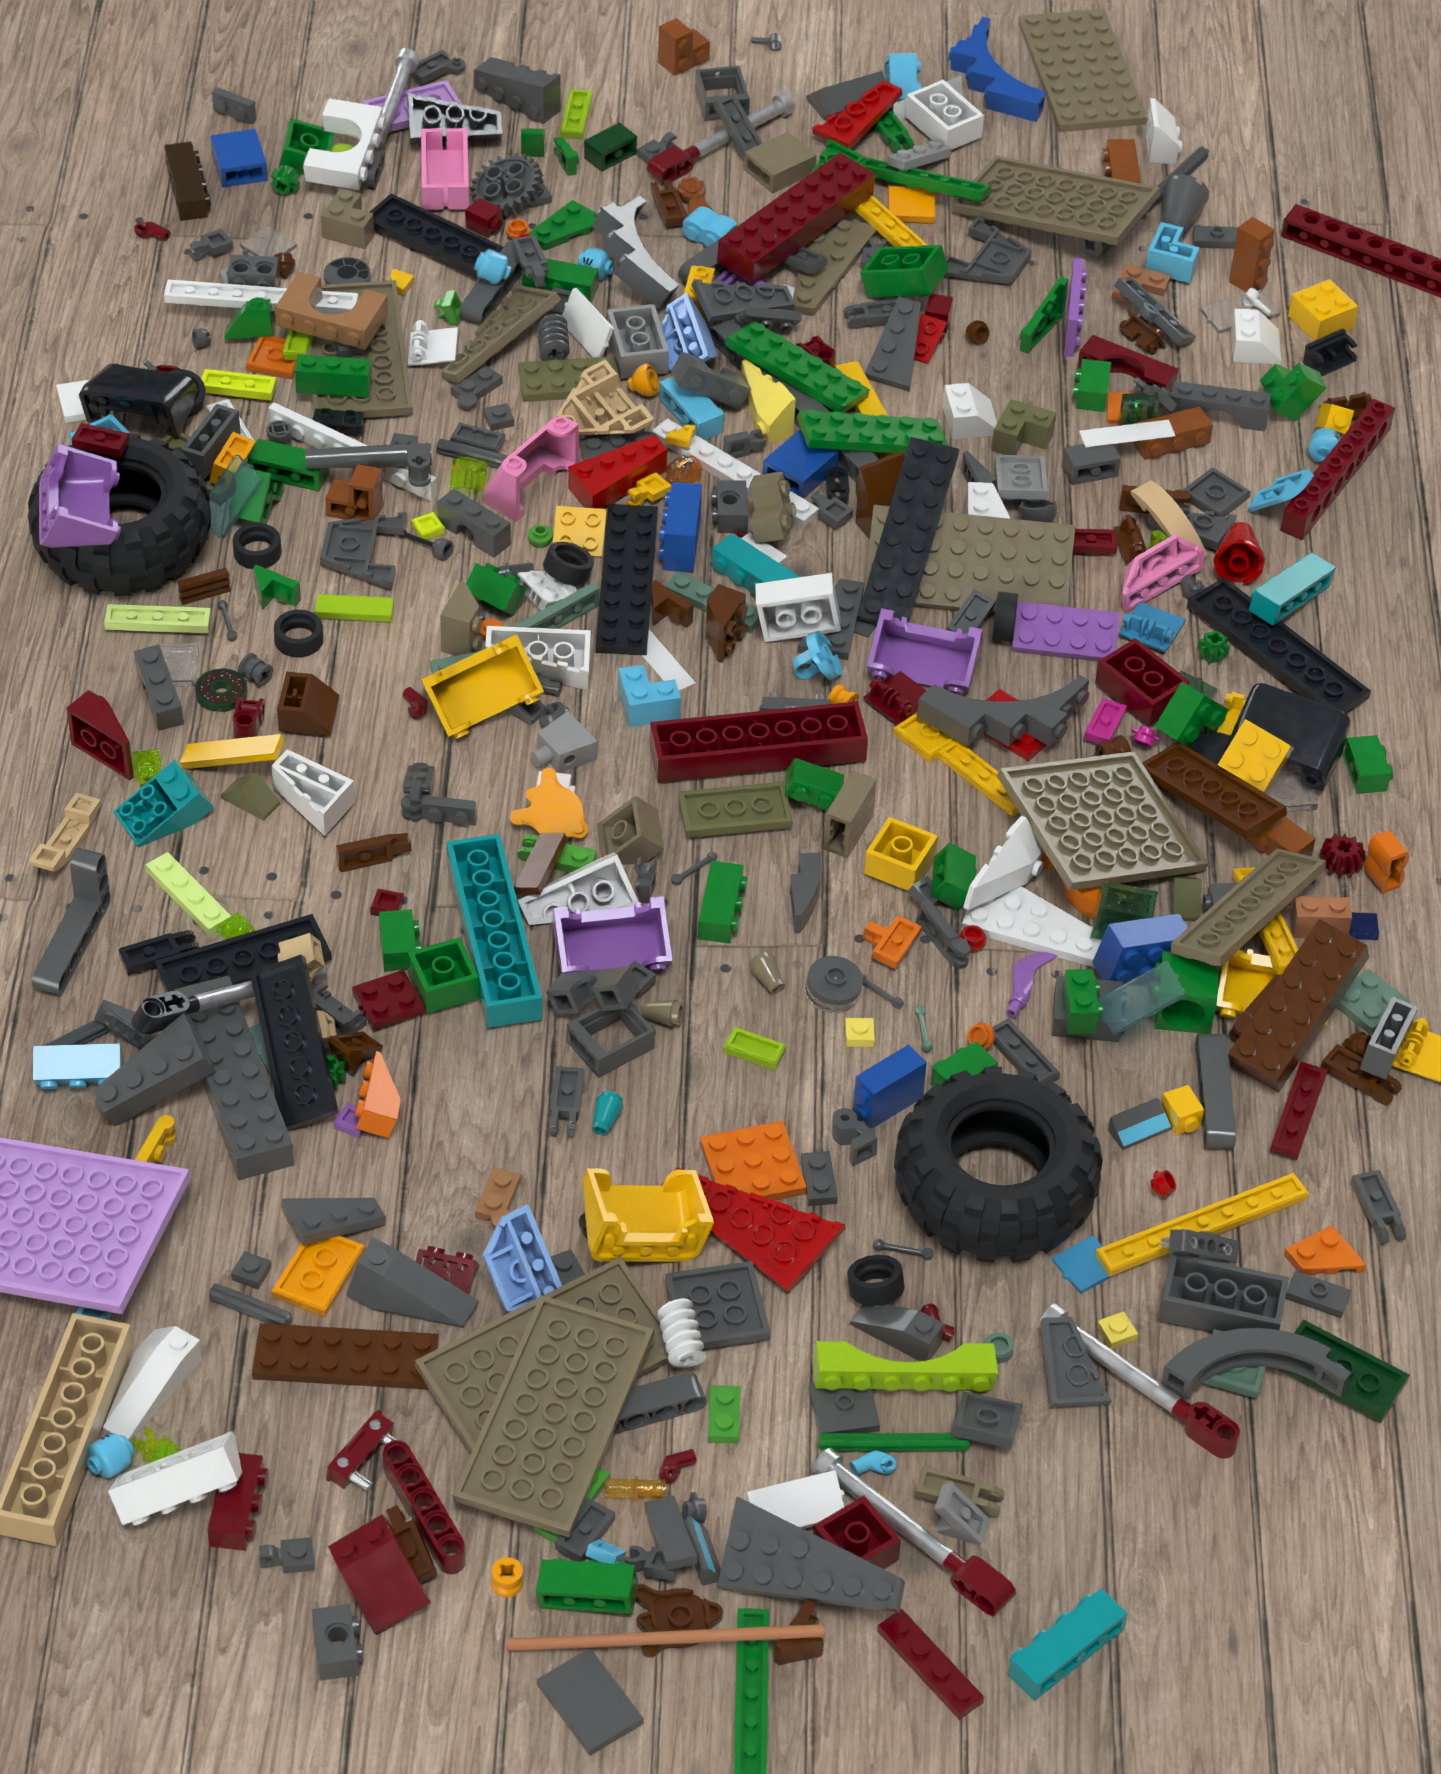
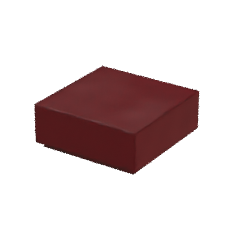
[370,889,404,916]

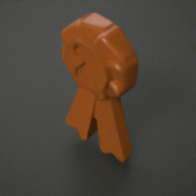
[677,176,715,215]

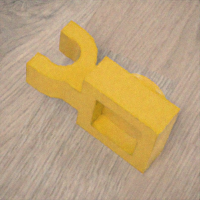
[627,472,672,506]

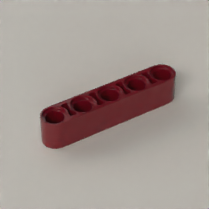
[383,1440,466,1575]

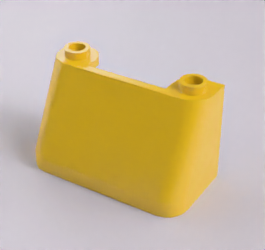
[420,634,544,739]
[1215,949,1328,1033]
[582,1168,714,1262]

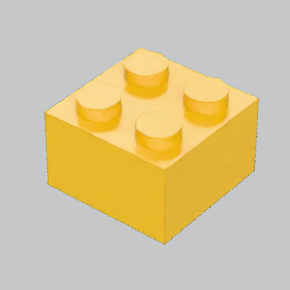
[1288,279,1358,341]
[1218,719,1294,793]
[864,817,938,891]

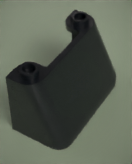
[79,363,199,437]
[1224,683,1350,791]

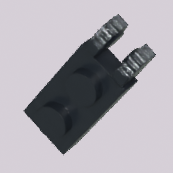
[118,930,200,975]

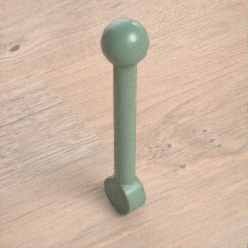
[915,1006,933,1052]

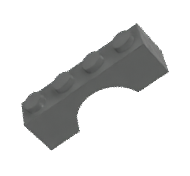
[1169,381,1271,432]

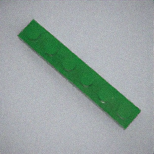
[859,158,991,202]
[734,1608,769,1774]

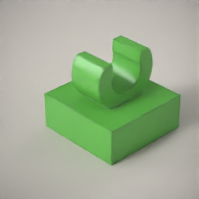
[434,290,462,325]

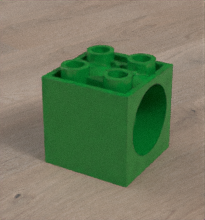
[1150,951,1218,1034]

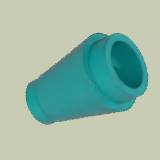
[592,1091,624,1135]

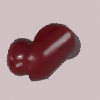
[402,687,428,719]

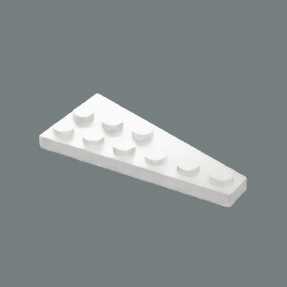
[961,887,1104,968]

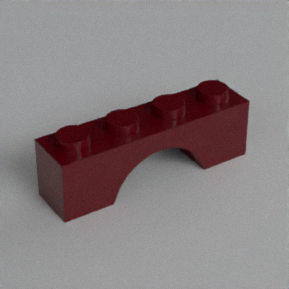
[1077,335,1179,393]

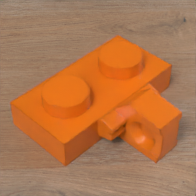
[863,915,922,969]

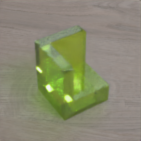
[450,457,488,491]

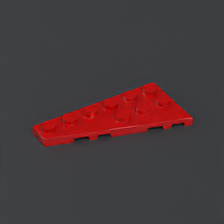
[660,1167,846,1293]

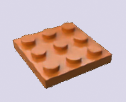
[700,1121,807,1200]

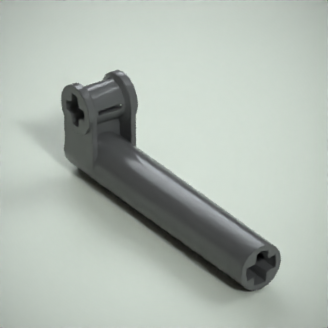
[305,443,432,487]

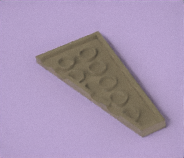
[792,220,879,316]
[441,285,561,383]

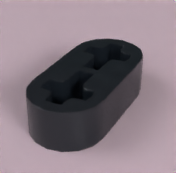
[825,467,850,505]

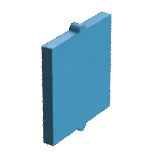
[1051,1235,1115,1294]

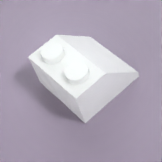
[1145,98,1182,164]
[1231,309,1281,365]
[942,383,997,439]

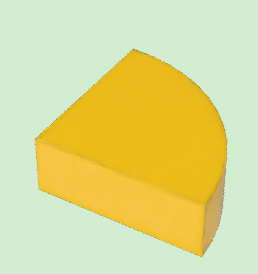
[391,269,414,296]
[665,425,696,448]

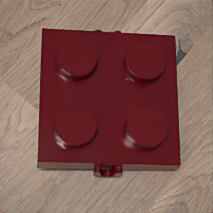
[352,970,425,1030]

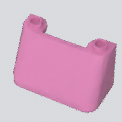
[483,416,579,521]

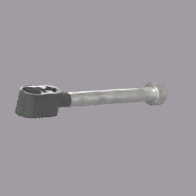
[361,49,419,188]

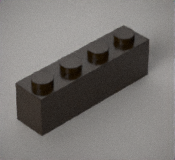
[164,141,211,221]

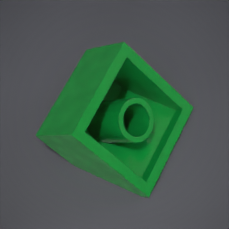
[278,118,334,175]

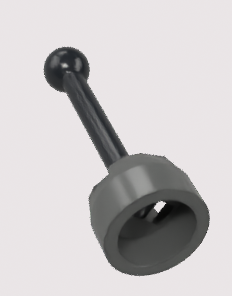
[398,530,454,560]

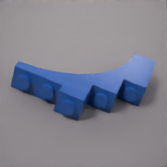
[948,17,1046,122]

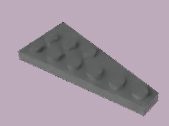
[717,1496,905,1613]

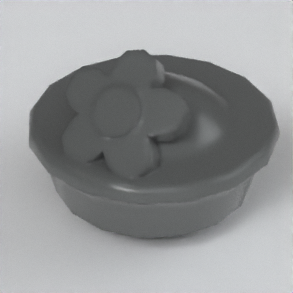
[539,702,569,727]

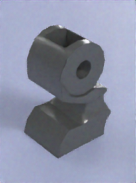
[832,1108,877,1166]

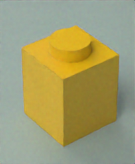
[1315,403,1354,434]
[1161,1085,1204,1135]

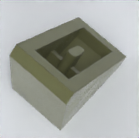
[221,772,280,821]
[1170,876,1202,922]

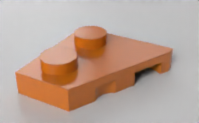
[1284,1225,1366,1276]

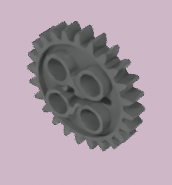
[469,153,544,217]

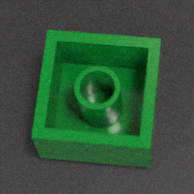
[408,937,479,1014]

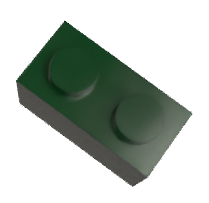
[584,122,637,172]

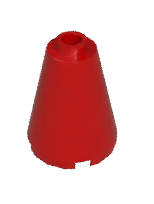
[1214,522,1265,585]

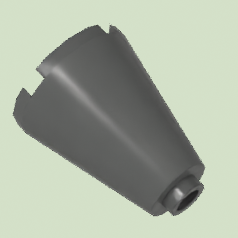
[1162,174,1209,238]

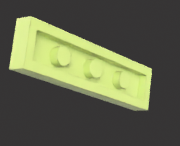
[104,604,211,633]
[145,852,232,936]

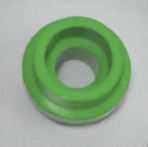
[528,525,553,548]

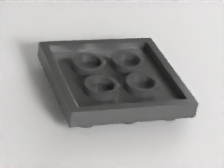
[665,1261,770,1349]

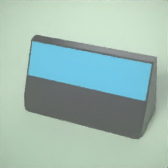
[1108,1098,1172,1150]
[685,1516,721,1586]

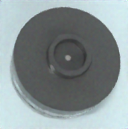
[805,956,863,1013]

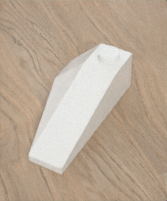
[963,816,1044,910]
[518,852,638,925]
[103,1326,202,1442]

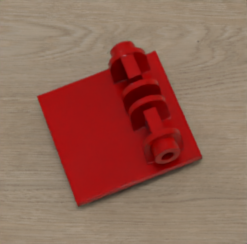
[914,314,947,364]

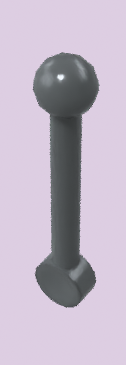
[218,600,237,642]
[671,851,717,886]
[862,974,904,1009]
[873,1239,934,1261]

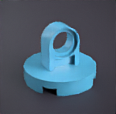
[792,630,843,680]

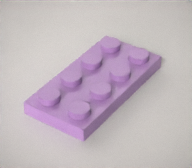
[362,80,462,133]

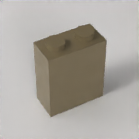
[744,132,817,194]
[823,771,877,858]

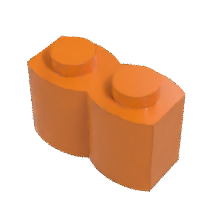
[1364,830,1409,894]

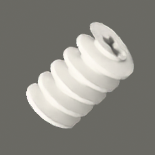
[657,1298,707,1367]

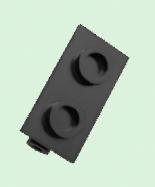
[312,408,364,436]

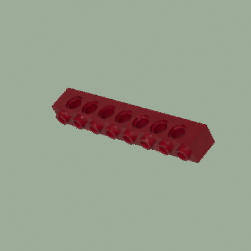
[1281,204,1441,298]
[1280,398,1395,540]

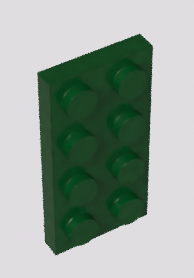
[1277,1319,1410,1423]

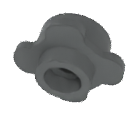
[682,1492,707,1523]

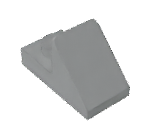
[934,1483,990,1545]

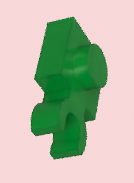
[554,136,579,176]

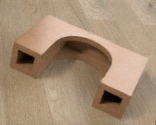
[275,272,388,350]

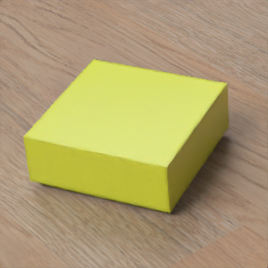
[411,512,445,540]

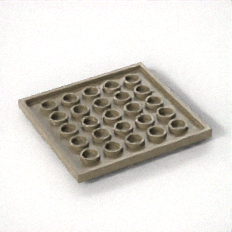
[997,751,1209,890]

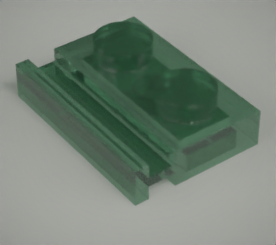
[1118,392,1159,426]

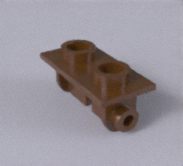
[1119,310,1166,353]
[1319,392,1372,419]
[1113,514,1147,563]

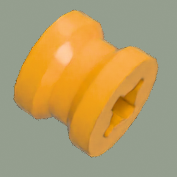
[828,684,859,704]
[491,1557,523,1597]

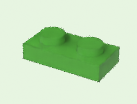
[708,1385,741,1444]

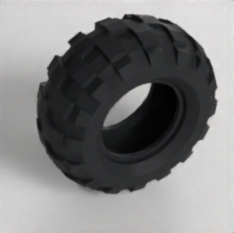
[28,433,211,596]
[894,1066,1103,1263]

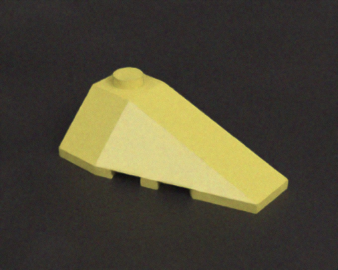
[741,360,796,445]

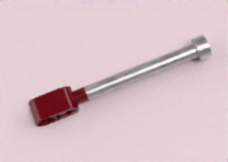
[647,92,795,184]
[1038,1304,1240,1459]
[812,1448,1016,1616]

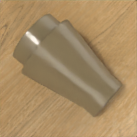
[750,952,785,994]
[641,999,684,1027]

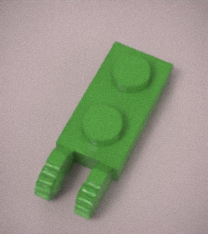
[517,834,597,873]

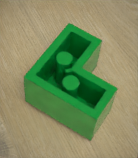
[1260,363,1327,421]
[230,467,286,524]
[1155,682,1229,747]

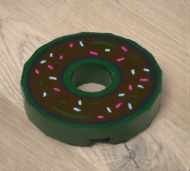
[195,668,247,712]

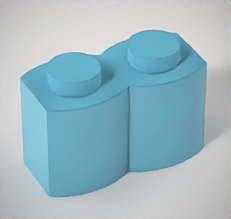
[683,206,737,247]

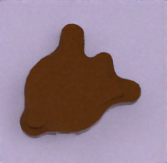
[635,1584,723,1657]

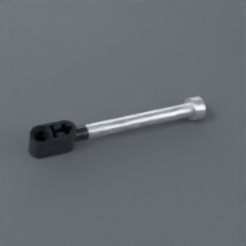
[131,967,327,1035]

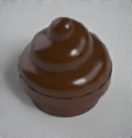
[274,252,296,278]
[966,320,990,345]
[1342,1031,1372,1058]

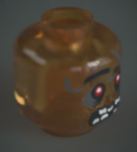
[665,454,703,485]

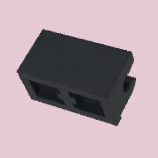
[1303,329,1357,377]

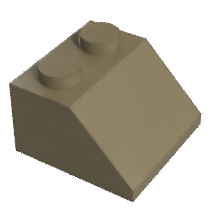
[440,581,483,656]
[597,796,664,865]

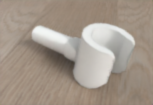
[1243,288,1272,316]

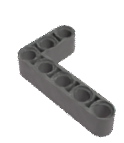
[32,848,110,995]

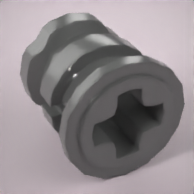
[238,653,273,686]

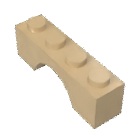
[278,933,337,1049]

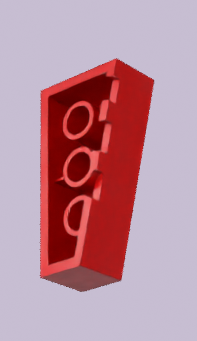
[568,435,667,509]

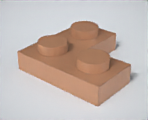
[1112,264,1171,305]

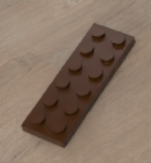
[1142,741,1287,839]
[252,1323,439,1390]

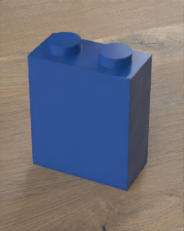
[210,129,268,188]
[763,430,839,499]
[852,1044,927,1128]

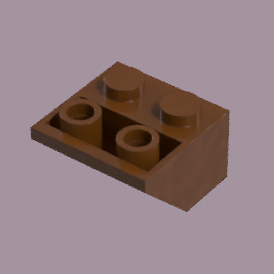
[706,584,748,663]
[277,671,340,736]

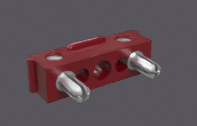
[326,1410,397,1491]

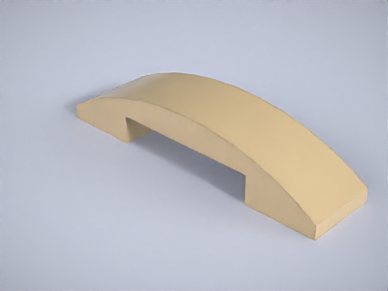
[1130,480,1208,559]
[28,793,101,872]

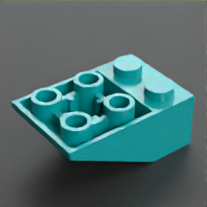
[113,759,214,847]

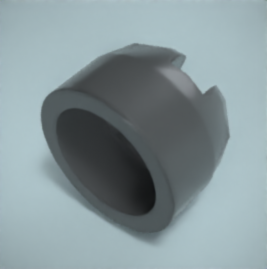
[192,328,211,348]

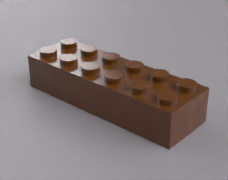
[1228,919,1369,1093]

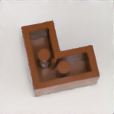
[658,18,710,76]
[325,464,383,521]

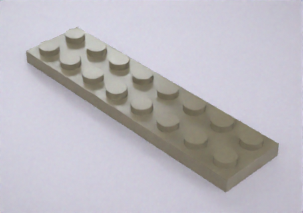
[1171,848,1326,966]

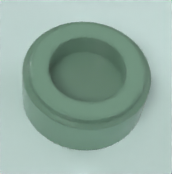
[985,1333,1014,1363]

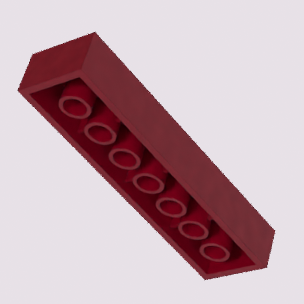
[717,152,876,284]
[650,701,868,782]

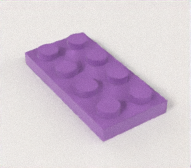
[1064,258,1087,357]
[1012,601,1120,661]

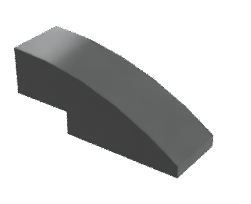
[790,852,821,933]

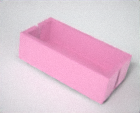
[421,128,469,210]

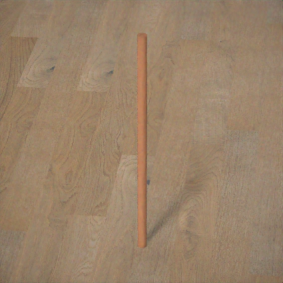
[507,1624,825,1651]

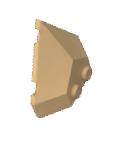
[556,359,655,435]

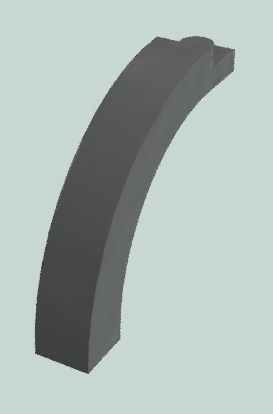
[1162,1328,1351,1399]

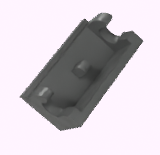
[313,983,367,1035]

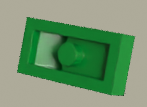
[521,128,545,157]
[253,565,301,609]

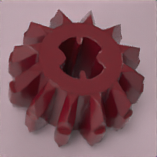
[1319,833,1366,878]

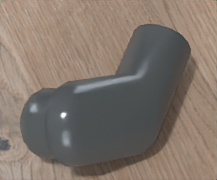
[1180,574,1205,598]

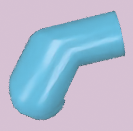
[850,1451,897,1476]

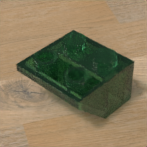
[1090,881,1158,940]

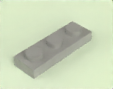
[887,141,951,171]

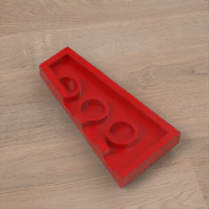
[812,80,902,149]

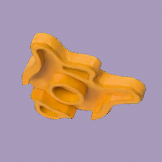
[510,768,589,839]

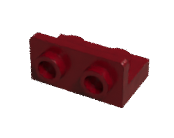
[415,1246,479,1295]

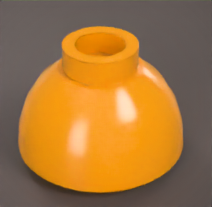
[628,363,659,397]

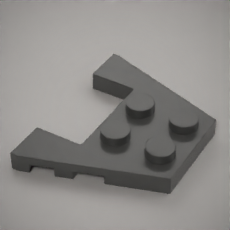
[944,216,1032,284]
[320,512,407,589]

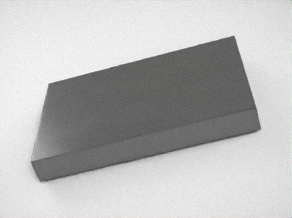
[537,1648,644,1756]

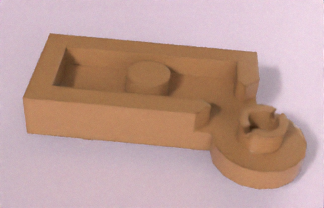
[475,1167,521,1228]

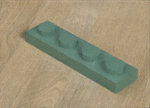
[665,571,760,633]
[513,583,599,629]

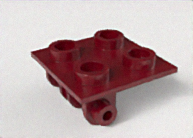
[863,671,926,725]

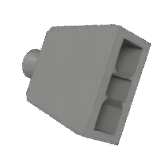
[531,711,598,772]

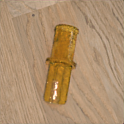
[605,1476,666,1501]

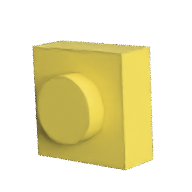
[845,1018,875,1047]
[1097,1311,1138,1349]

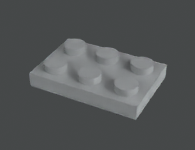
[995,455,1048,502]

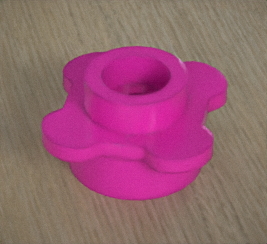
[1130,726,1161,747]

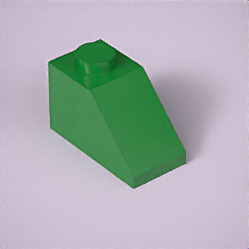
[225,297,275,340]

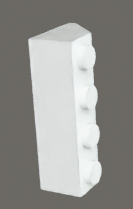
[108,1431,242,1525]

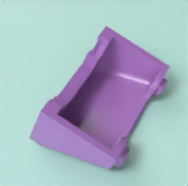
[39,444,121,548]
[867,608,983,695]
[551,896,673,973]

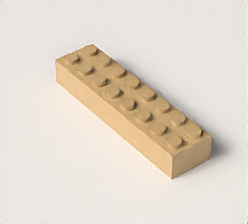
[0,1313,133,1547]

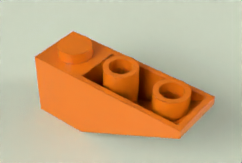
[354,1051,401,1138]

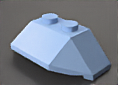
[661,293,718,373]
[482,1204,562,1312]

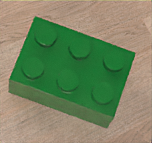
[860,245,949,298]

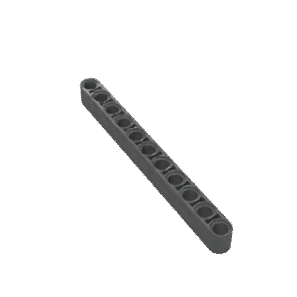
[709,319,879,484]

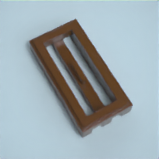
[177,568,231,605]

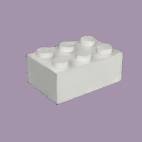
[905,80,984,150]
[755,573,841,642]

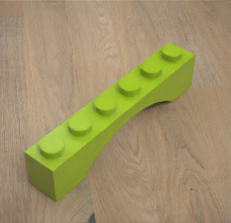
[812,1341,998,1392]

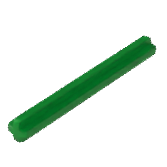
[819,1433,970,1451]

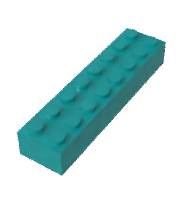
[446,834,542,1028]

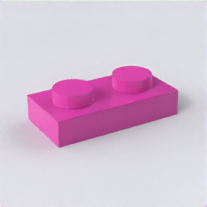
[1084,698,1127,743]

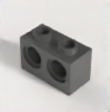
[227,255,280,288]

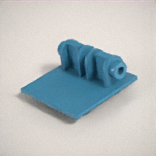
[1118,602,1186,652]

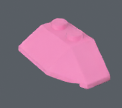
[1122,534,1204,613]

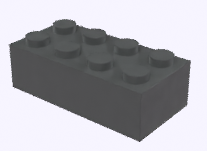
[1158,1253,1289,1332]

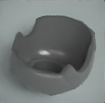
[1019,500,1057,523]

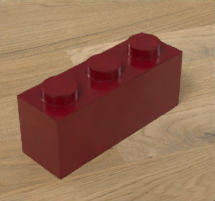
[207,1453,269,1551]

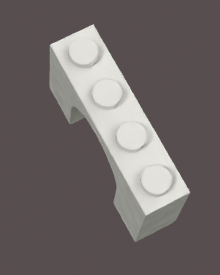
[303,98,386,190]

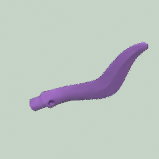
[1006,951,1057,1018]

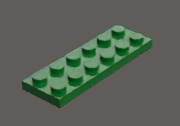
[725,321,870,413]
[797,410,949,454]

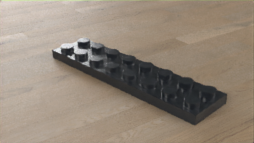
[857,437,960,625]
[595,504,658,656]
[1187,577,1371,713]

